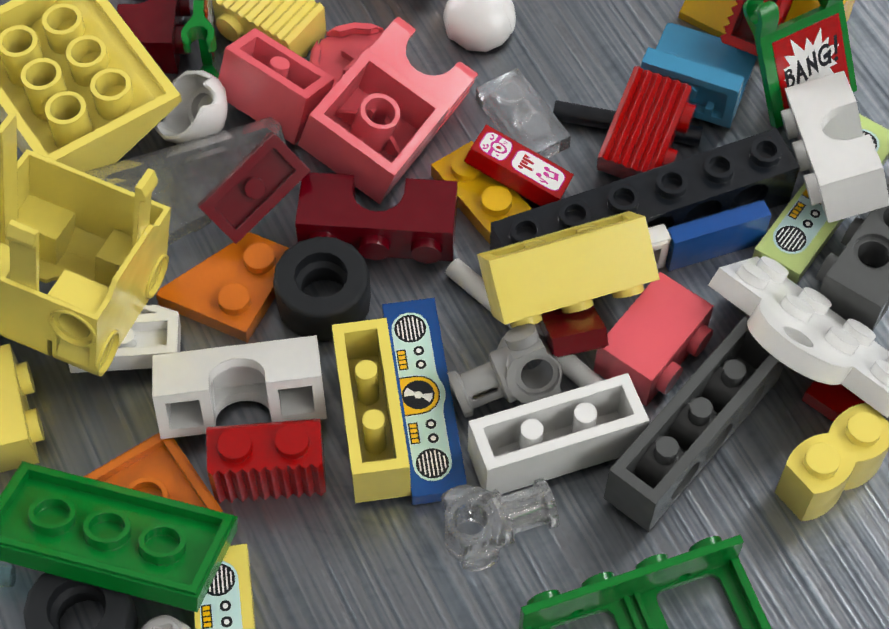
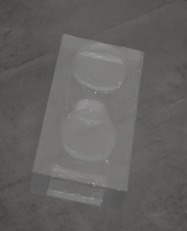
[475,68,571,159]

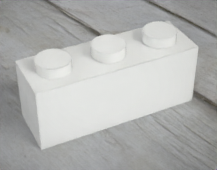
[467,373,649,499]

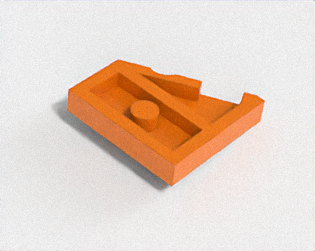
[156,232,289,343]

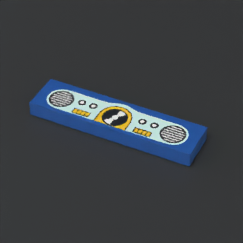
[382,297,468,505]

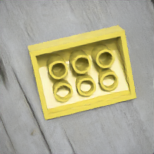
[0,0,182,178]

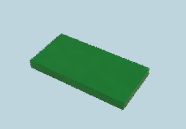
[0,461,238,612]

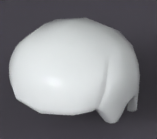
[443,0,516,52]
[154,70,228,146]

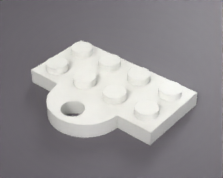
[708,256,889,418]

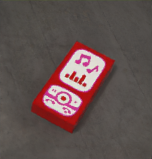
[464,124,574,206]

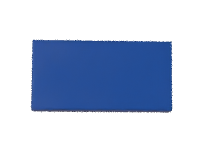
[665,200,772,271]

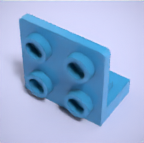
[641,23,758,129]

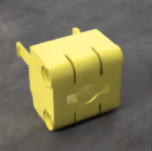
[0,112,171,377]

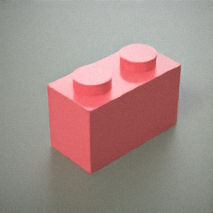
[218,28,335,145]
[593,272,714,406]

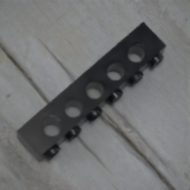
[490,128,800,250]

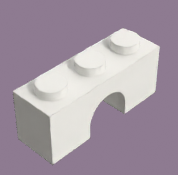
[780,71,889,223]
[152,335,327,439]

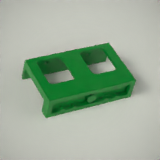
[519,535,771,629]

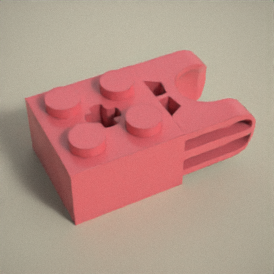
[298,17,478,204]

